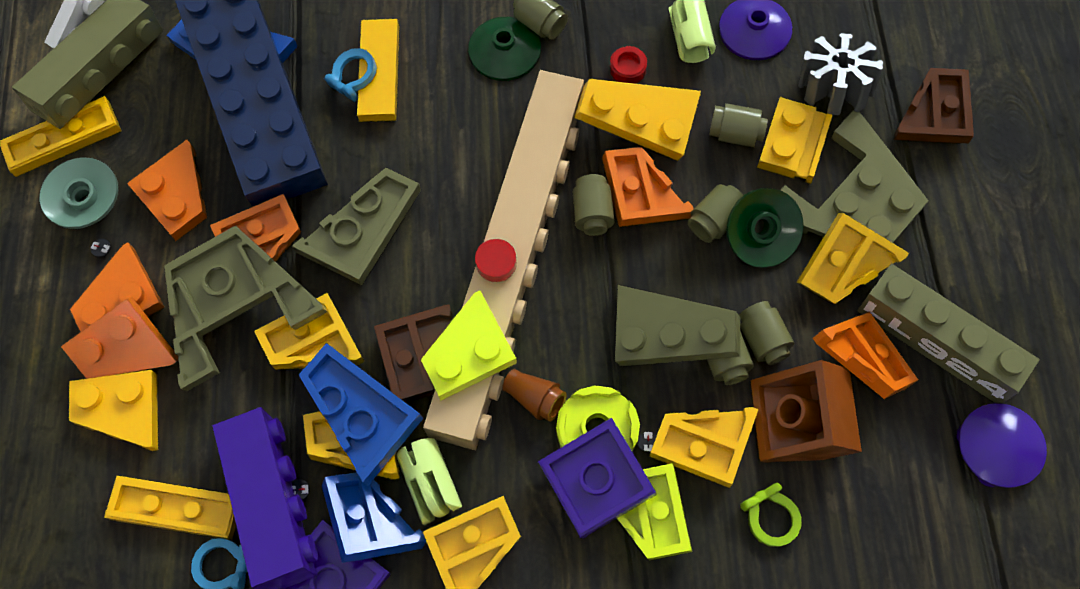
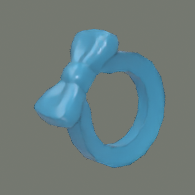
[324,48,377,103]
[191,538,247,589]

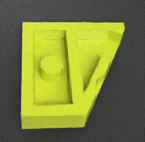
[421,290,517,401]

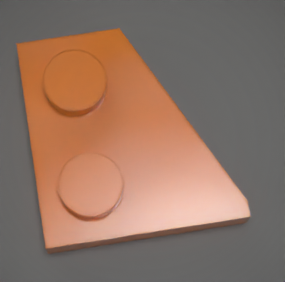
[70,242,164,332]

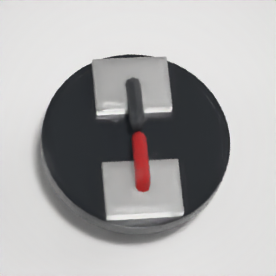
[91,239,111,257]
[638,432,657,453]
[292,479,310,500]

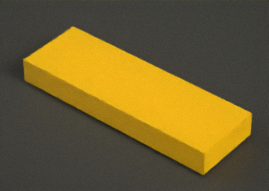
[357,19,399,122]
[0,96,122,177]
[104,476,236,540]

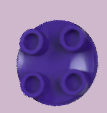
[957,403,1047,488]

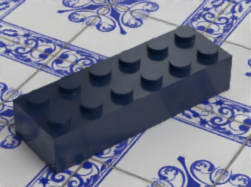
[175,0,328,207]

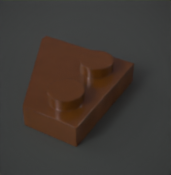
[894,68,974,144]
[374,304,453,403]

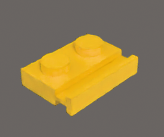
[757,97,832,184]

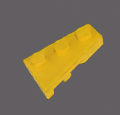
[574,79,701,161]

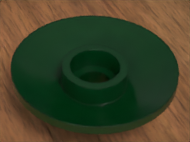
[468,17,541,81]
[727,188,804,268]

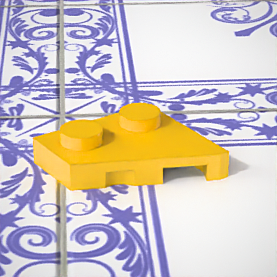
[69,370,158,451]
[649,407,758,488]
[423,496,521,589]

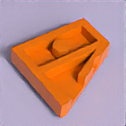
[127,140,207,241]
[602,147,693,227]
[210,194,301,262]
[61,297,178,379]
[813,312,918,399]

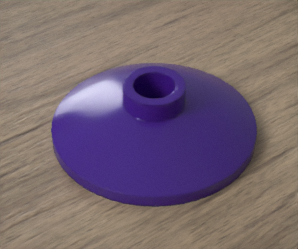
[719,0,792,60]

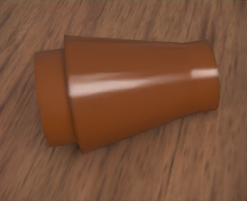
[502,369,567,422]

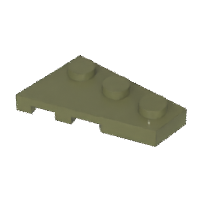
[292,168,421,285]

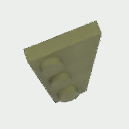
[615,285,740,366]

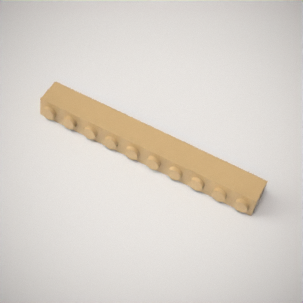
[423,70,584,451]

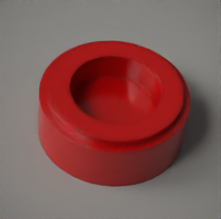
[610,46,647,84]
[475,239,517,282]

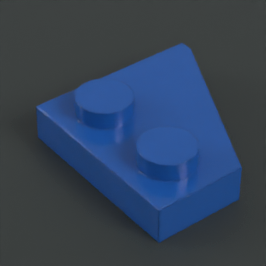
[322,472,426,563]

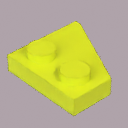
[617,463,692,560]

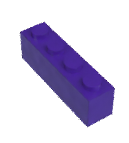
[212,407,318,589]

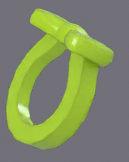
[740,482,801,547]

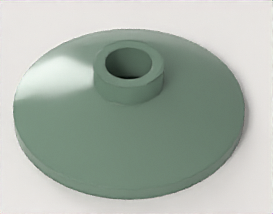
[39,158,118,229]

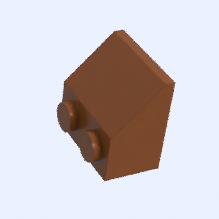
[751,360,862,462]

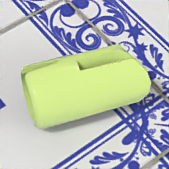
[668,0,716,63]
[396,438,462,525]

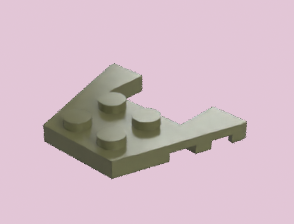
[781,110,929,243]
[164,226,327,391]

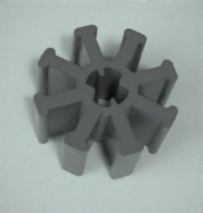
[798,33,883,115]

